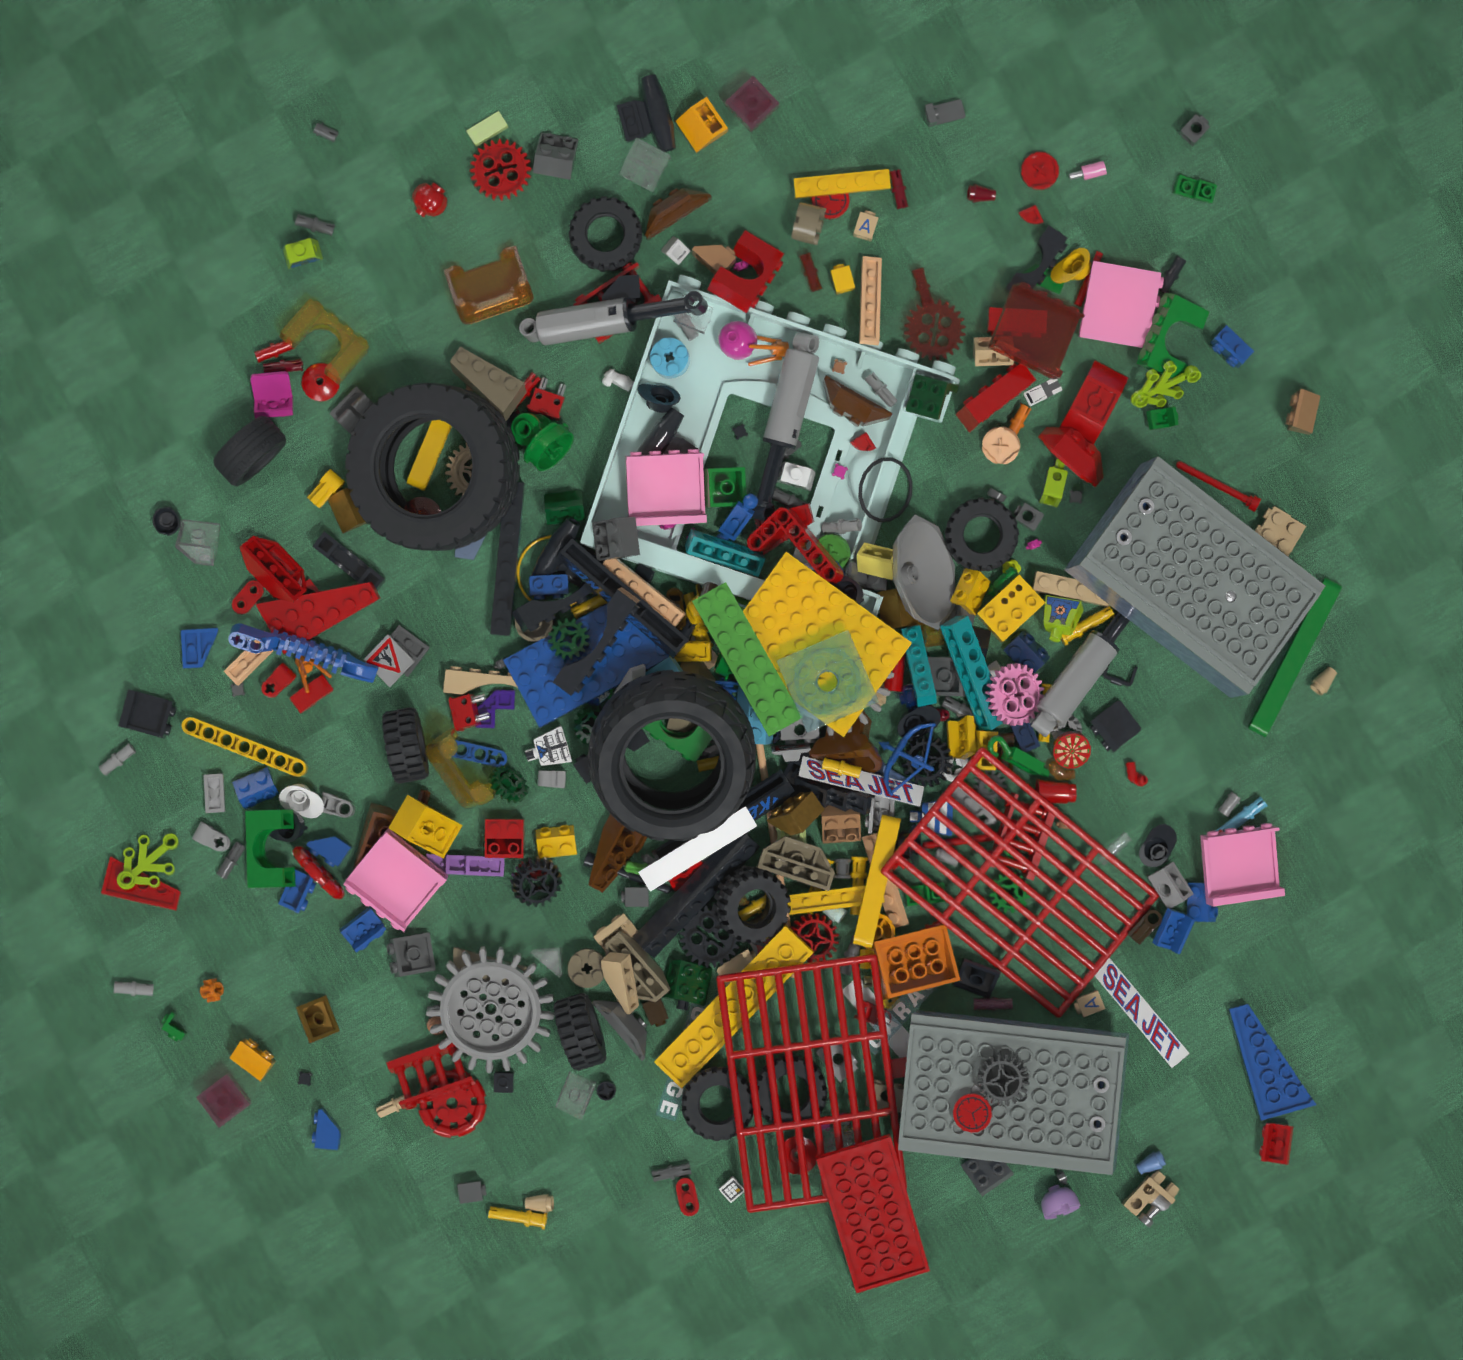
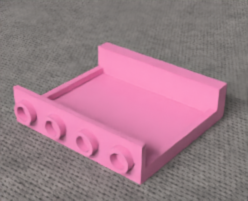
[1078,261,1164,348]
[625,449,707,526]
[1200,823,1285,907]
[343,828,449,932]

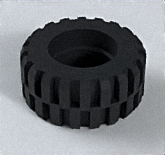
[569,196,642,272]
[945,497,1019,571]
[382,707,429,784]
[713,867,791,944]
[554,993,607,1071]
[757,1055,827,1130]
[681,1066,753,1141]

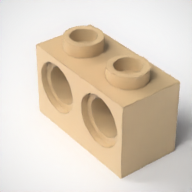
[973,336,1014,366]

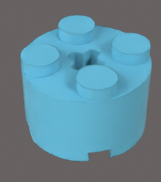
[650,338,690,379]

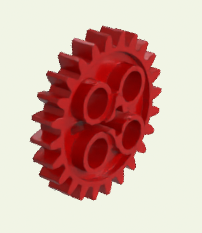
[470,139,532,202]

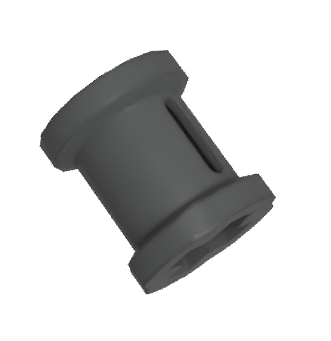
[834,859,851,879]

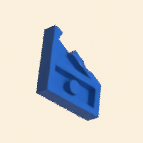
[181,628,219,669]

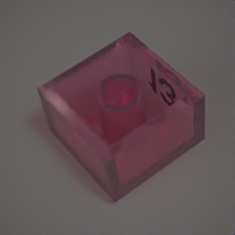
[725,76,779,133]
[196,1072,252,1128]

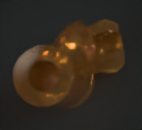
[1049,761,1075,780]

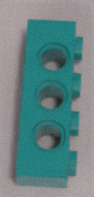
[685,529,765,577]
[901,625,937,707]

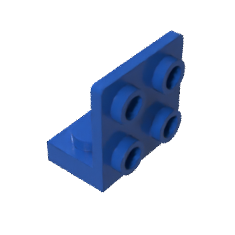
[1210,325,1254,369]

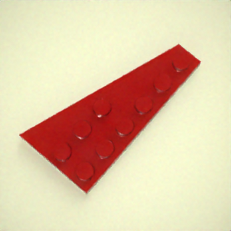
[255,582,381,654]

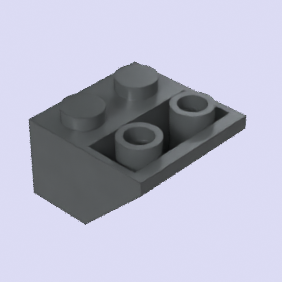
[533,132,579,180]
[592,517,640,561]

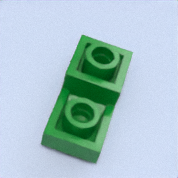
[1173,175,1217,204]
[904,883,946,906]

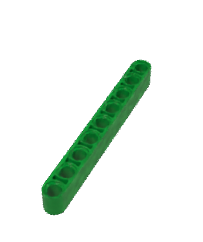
[1248,577,1342,737]

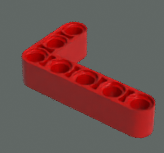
[747,507,844,583]

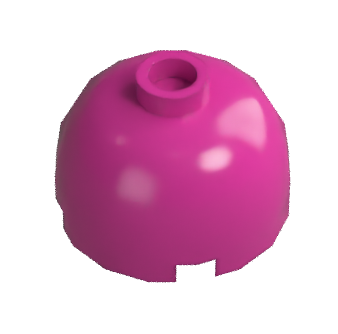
[718,321,757,360]

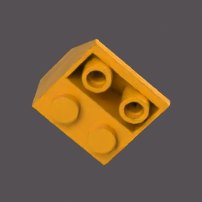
[675,97,728,153]
[230,1038,276,1081]

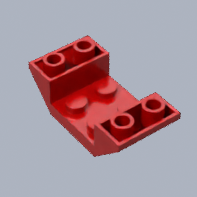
[1060,361,1129,444]

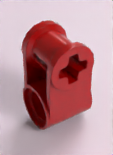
[261,662,297,698]
[854,1000,892,1026]

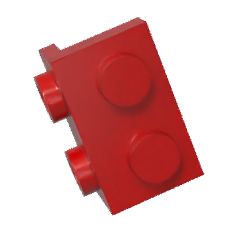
[1259,1123,1294,1165]

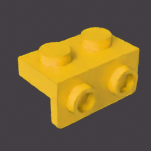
[950,568,991,615]
[946,715,977,760]
[536,825,577,859]

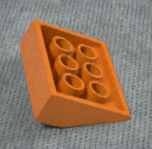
[873,925,960,1000]

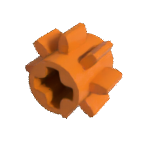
[200,978,224,1003]

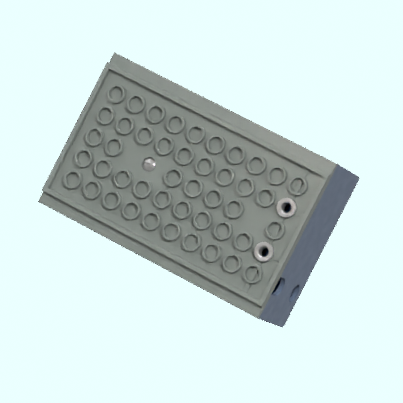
[1064,456,1325,698]
[898,1010,1129,1175]

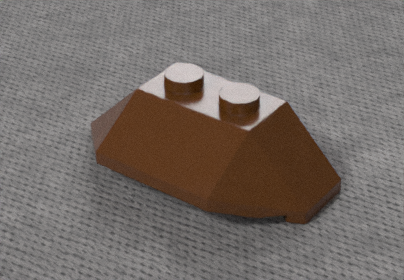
[645,188,712,241]
[823,375,893,427]

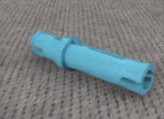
[1215,796,1268,832]

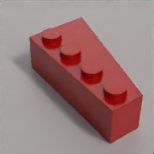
[956,362,1036,433]

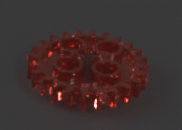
[904,298,966,361]

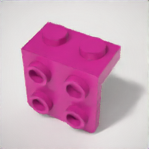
[250,371,294,418]

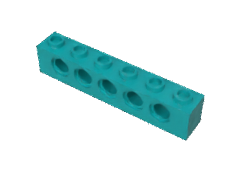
[940,616,1003,730]

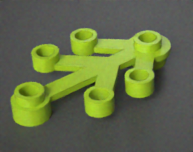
[1130,361,1201,408]
[117,833,179,890]

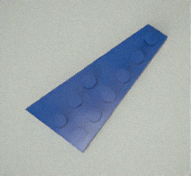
[1229,1004,1316,1121]

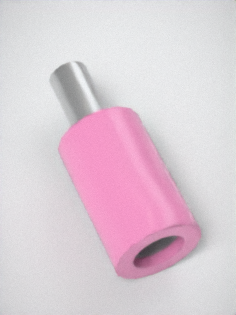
[1069,161,1107,180]

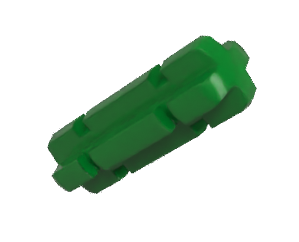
[987,567,1018,597]

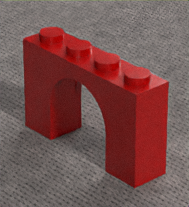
[707,230,784,313]

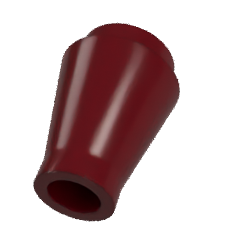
[967,184,996,203]

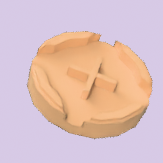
[982,426,1020,464]

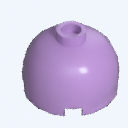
[1041,1185,1081,1220]

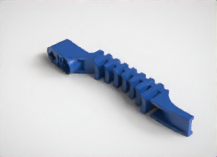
[228,623,379,683]

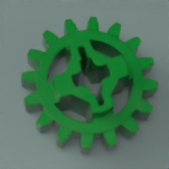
[989,872,1030,913]

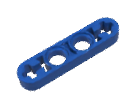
[434,737,508,767]

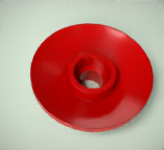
[302,363,340,401]
[785,1136,817,1175]

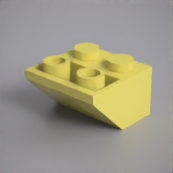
[857,542,893,580]

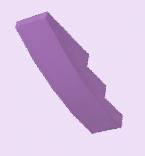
[425,854,505,877]

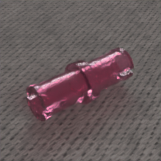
[974,996,1013,1012]

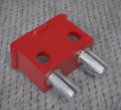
[527,377,566,421]
[449,694,490,732]

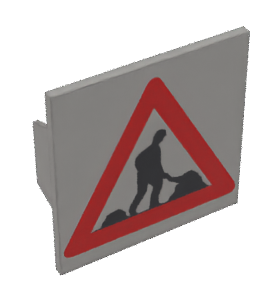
[363,634,415,687]
[771,743,811,762]

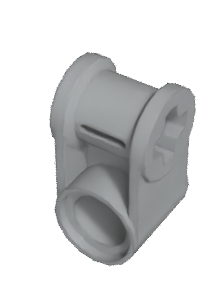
[322,792,356,818]
[192,822,231,852]

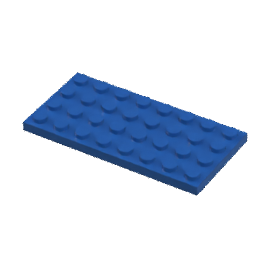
[503,604,669,728]

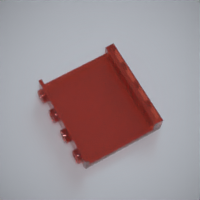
[988,282,1085,380]

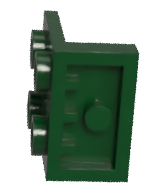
[906,374,959,420]
[544,490,585,525]
[662,960,712,1006]

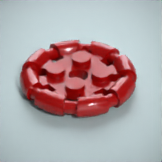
[293,846,345,900]
[418,1068,487,1138]

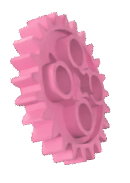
[985,663,1044,726]

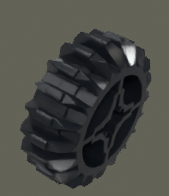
[902,736,954,788]
[510,856,562,908]

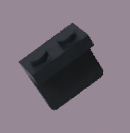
[1089,701,1141,753]

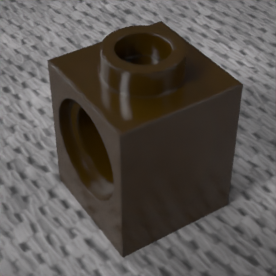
[642,998,669,1027]

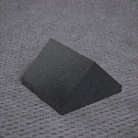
[953,958,1001,999]

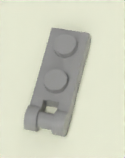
[951,787,998,834]

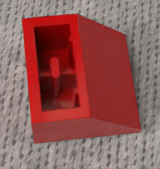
[485,819,525,858]

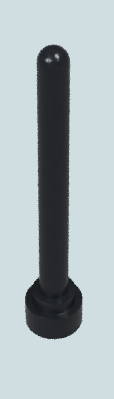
[583,851,672,894]

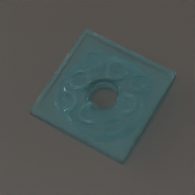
[776,630,879,733]

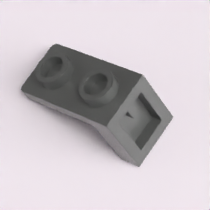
[924,99,965,127]
[847,562,888,590]

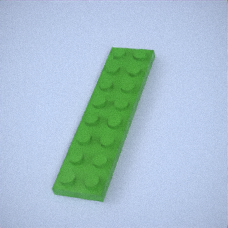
[692,582,803,737]

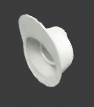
[279,784,324,818]

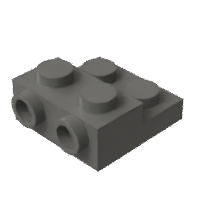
[928,657,966,696]
[386,932,436,977]

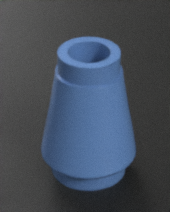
[1136,1151,1166,1175]

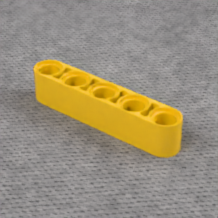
[406,420,452,491]

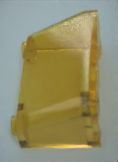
[425,727,496,808]

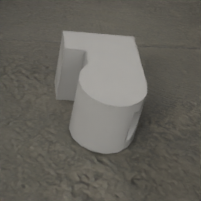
[537,771,566,788]

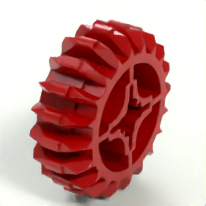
[790,913,839,963]

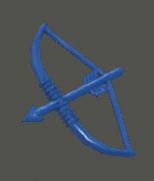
[879,723,936,796]

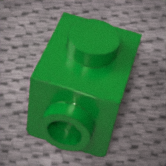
[1146,406,1179,430]
[161,1011,187,1042]

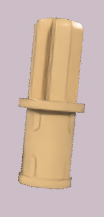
[376,1095,405,1118]

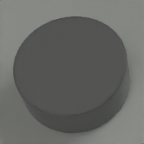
[987,488,1007,503]

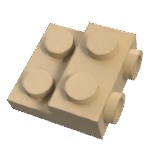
[1255,506,1306,556]

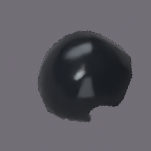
[152,506,181,536]

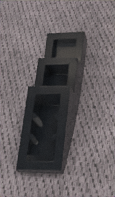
[794,777,872,815]

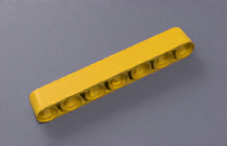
[182,717,308,777]
[853,814,901,948]

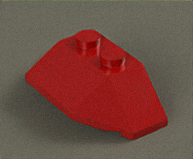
[1038,427,1104,487]
[240,535,307,603]

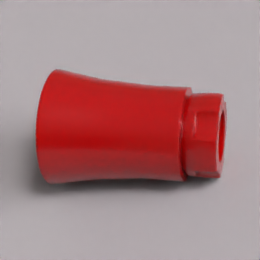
[1035,779,1077,804]

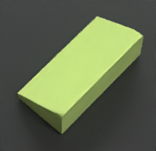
[466,111,509,147]

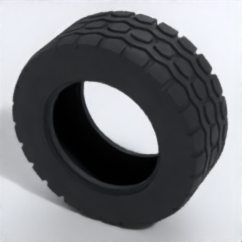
[345,383,520,551]

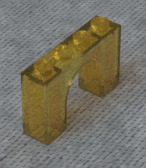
[280,299,370,385]

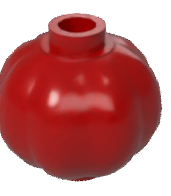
[412,182,447,217]

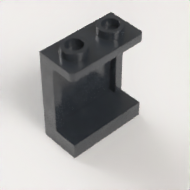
[118,689,177,739]

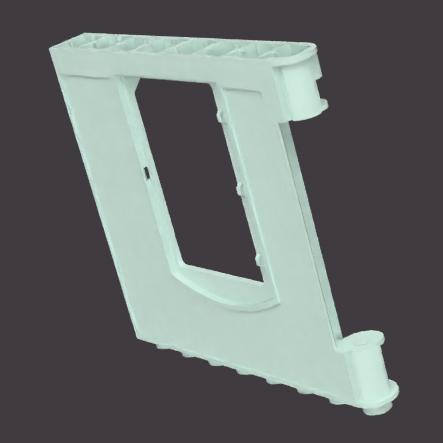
[580,275,960,617]

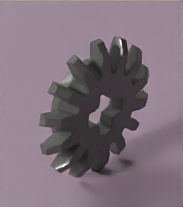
[973,770,1007,804]

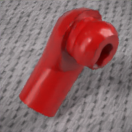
[1126,762,1148,787]

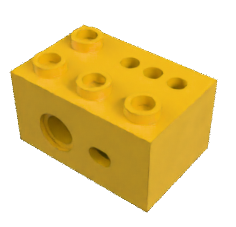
[976,574,1046,643]
[389,795,463,859]

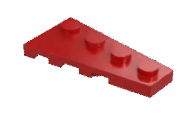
[101,856,181,911]

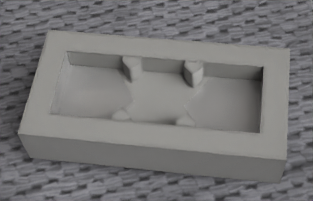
[204,774,226,813]

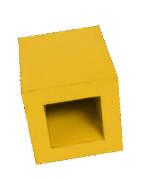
[830,264,855,295]

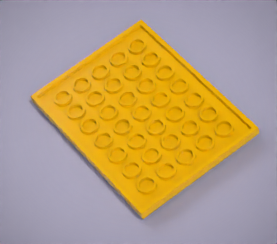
[743,552,912,737]

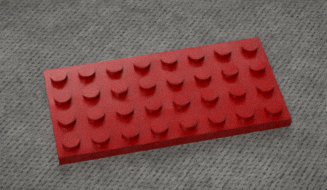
[815,1134,930,1293]

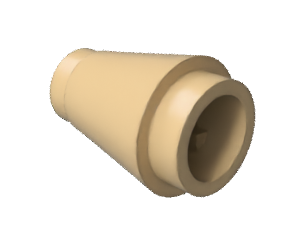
[1310,667,1337,696]
[525,1194,554,1213]

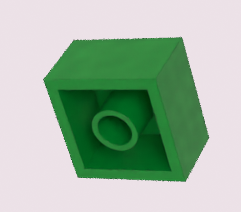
[703,467,746,508]

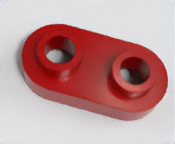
[232,580,264,614]
[676,1177,699,1216]

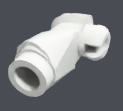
[602,369,634,392]

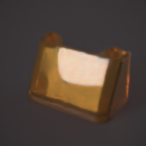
[444,245,534,324]

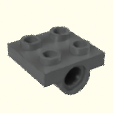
[329,387,373,435]
[961,1159,1014,1197]

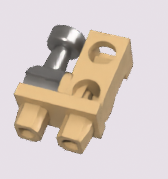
[1121,1170,1179,1228]

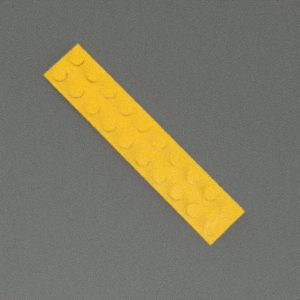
[654,925,814,1089]

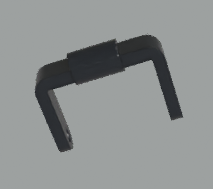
[1103,664,1138,687]

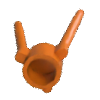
[748,336,789,366]
[295,656,332,693]

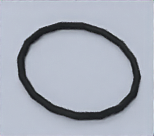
[858,457,913,522]

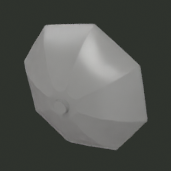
[893,515,955,630]

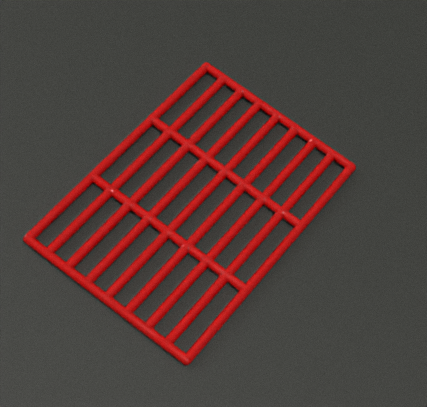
[880,747,1159,1018]
[716,954,907,1213]

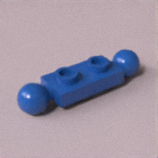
[716,494,758,541]

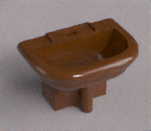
[809,711,883,773]

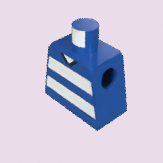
[909,801,953,836]

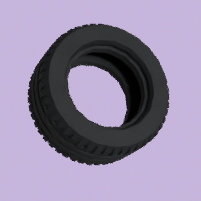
[213,416,286,486]

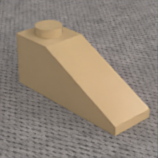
[601,952,639,1014]

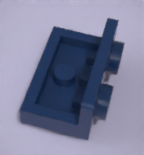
[1004,630,1050,674]

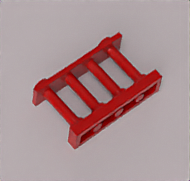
[573,262,662,344]
[988,792,1058,881]
[386,1043,476,1110]

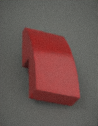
[289,674,334,714]

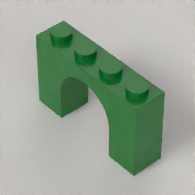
[1136,293,1209,383]
[642,720,712,762]
[245,809,296,888]

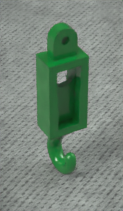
[987,735,1050,777]

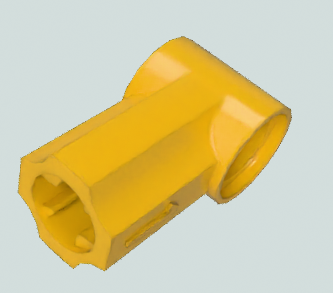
[307,469,345,509]

